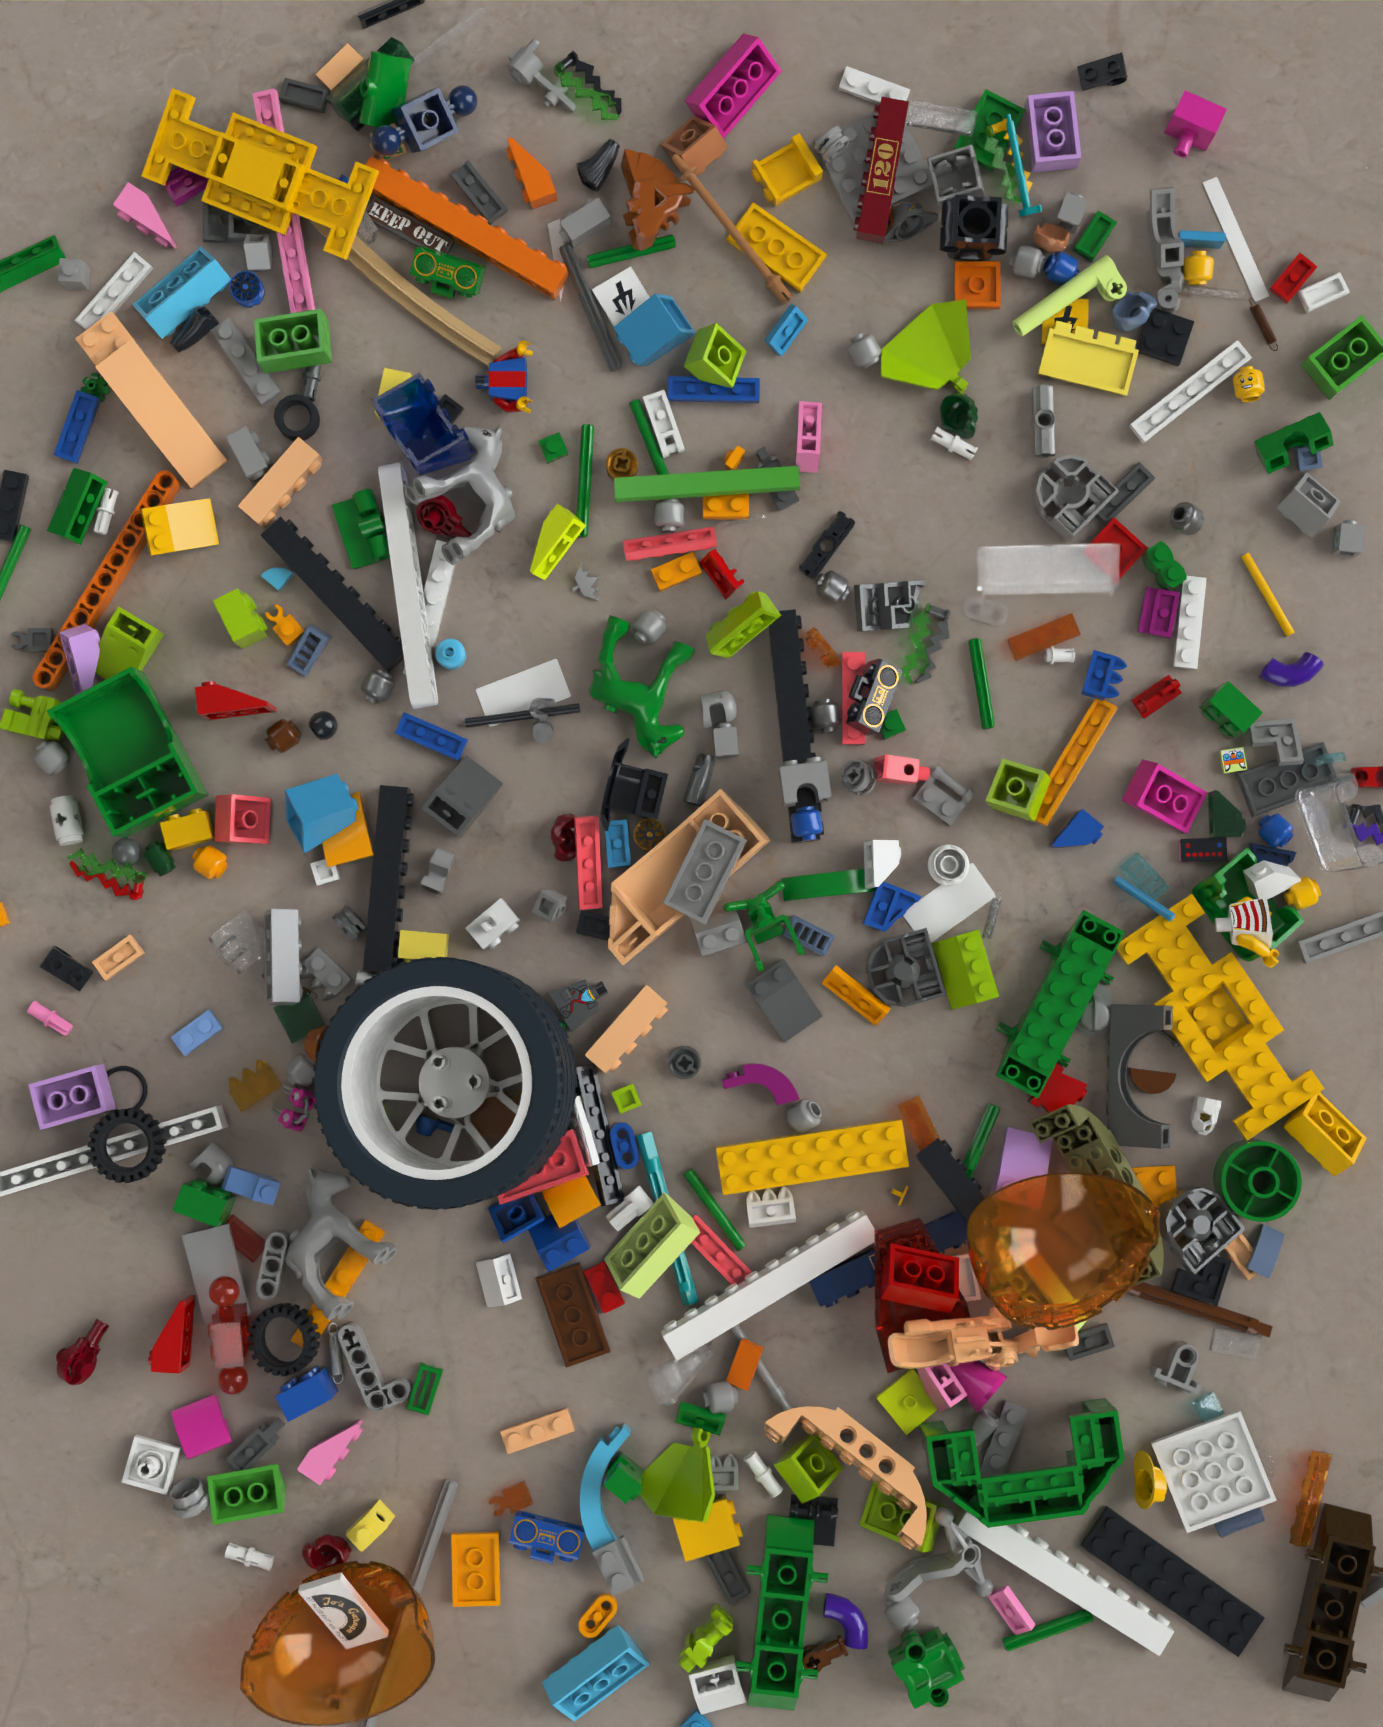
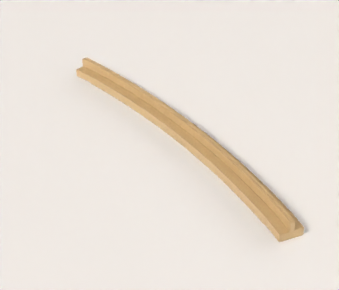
[307,219,502,368]

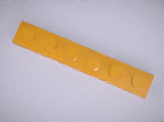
[1035,699,1117,827]
[290,1219,386,1348]

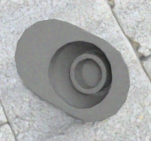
[1076,982,1112,1037]

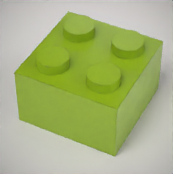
[213,588,268,649]
[985,758,1051,822]

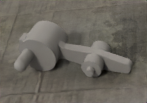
[507,39,577,113]

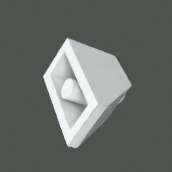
[864,840,901,889]
[1243,860,1301,899]

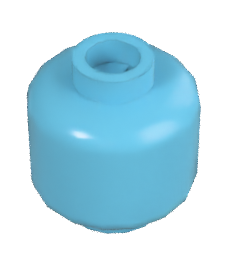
[435,638,467,670]

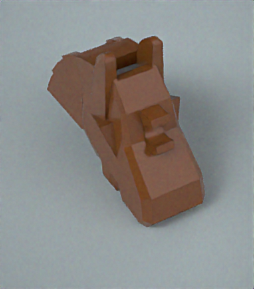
[621,149,694,251]

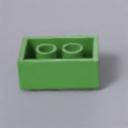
[254,309,332,373]
[1301,315,1383,400]

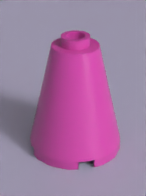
[947,1360,1007,1413]

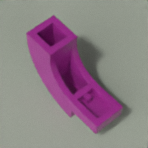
[722,1063,800,1105]

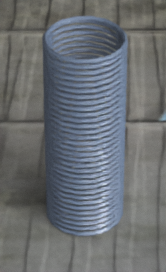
[1214,1507,1265,1538]

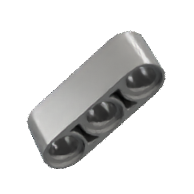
[256,1230,291,1300]

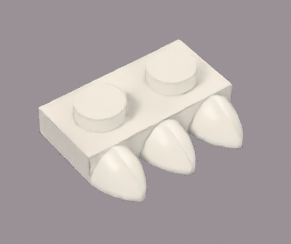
[746,1186,796,1228]

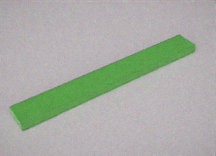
[614,466,800,502]

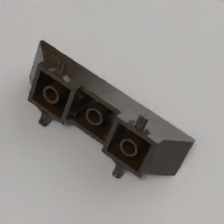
[1282,1503,1383,1702]

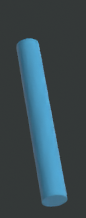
[1113,876,1176,922]

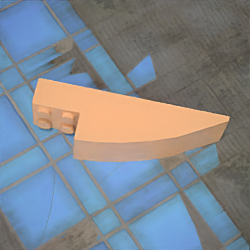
[75,311,228,489]

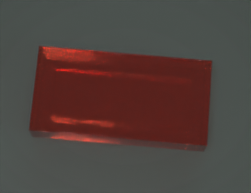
[226,1214,266,1263]

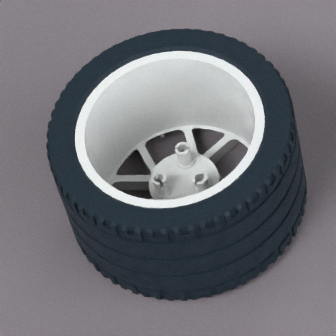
[312,957,577,1210]

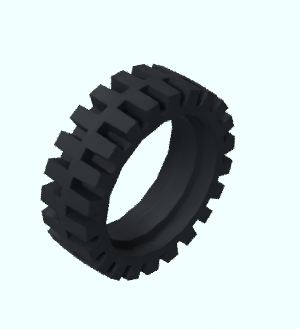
[248,1303,320,1376]

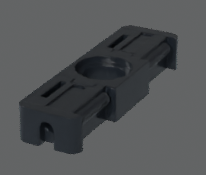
[799,511,855,580]

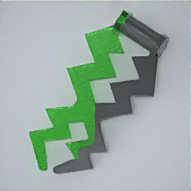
[901,603,950,684]

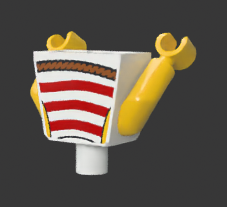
[1215,897,1279,968]

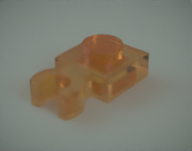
[489,1480,534,1516]

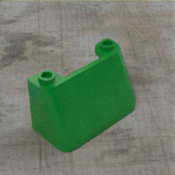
[1192,847,1305,962]

